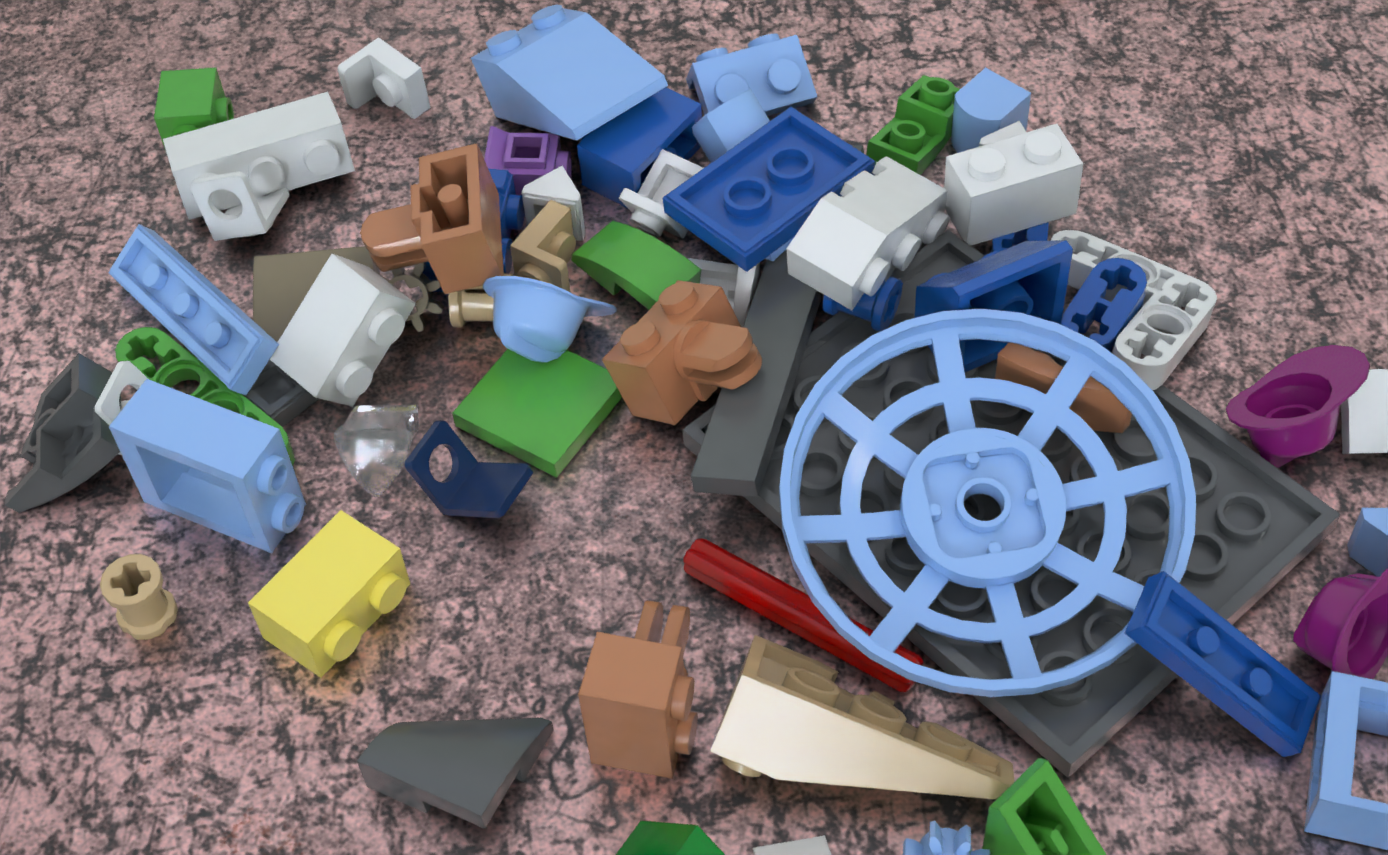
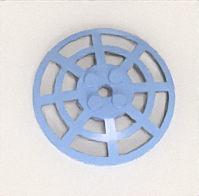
[779,309,1196,697]

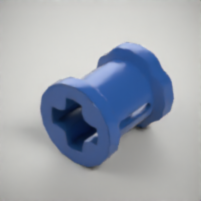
[823,277,903,332]

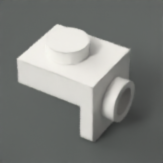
[619,149,703,239]

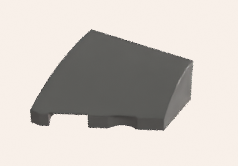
[5,353,121,513]
[357,717,554,829]

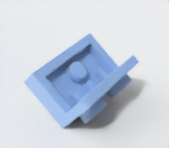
[686,33,818,116]

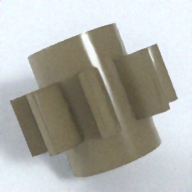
[381,262,444,332]

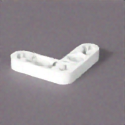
[1051,230,1217,390]

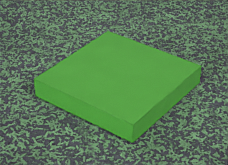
[452,349,622,478]

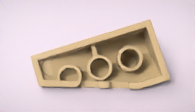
[710,635,1015,800]

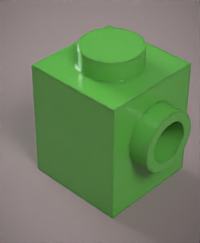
[154,67,234,150]

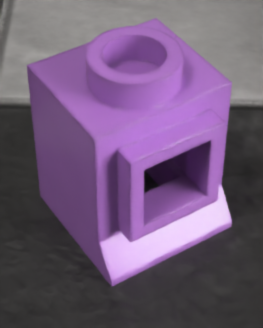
[484,126,572,195]

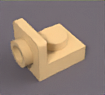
[510,200,576,292]

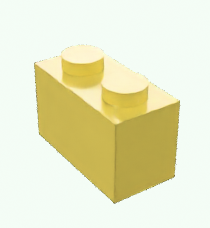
[248,510,410,678]

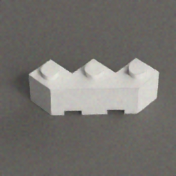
[786,156,950,310]

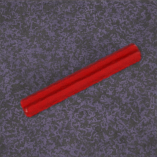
[683,538,923,692]

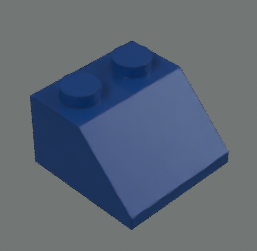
[914,240,1073,372]

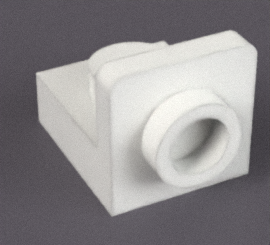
[337,37,431,119]

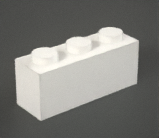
[163,92,355,220]

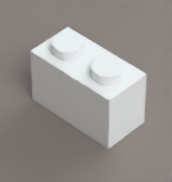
[944,124,1083,246]
[270,254,416,407]

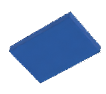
[662,107,875,272]

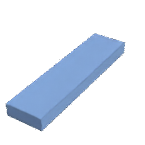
[109,224,279,395]

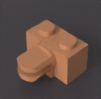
[360,143,504,294]
[602,280,762,425]
[578,600,698,779]

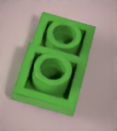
[866,75,960,175]
[571,221,702,310]

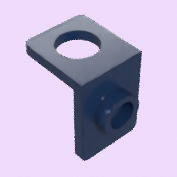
[404,420,533,518]

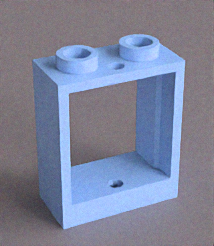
[109,379,306,553]
[1304,671,1388,850]

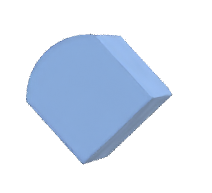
[951,68,1031,153]
[692,89,770,163]

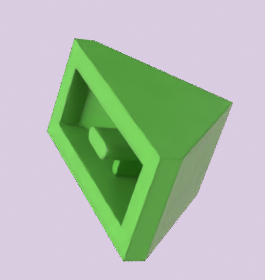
[982,758,1107,855]

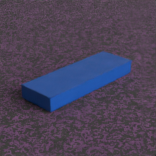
[1125,571,1321,757]

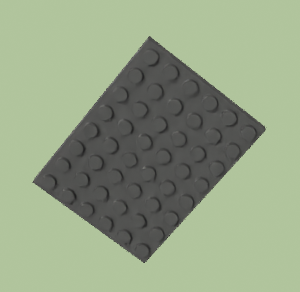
[682,230,1341,778]

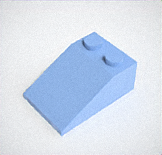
[471,5,668,140]

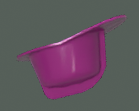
[1225,345,1370,468]
[1293,568,1388,679]

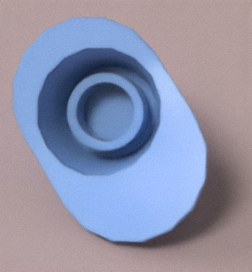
[483,276,617,363]

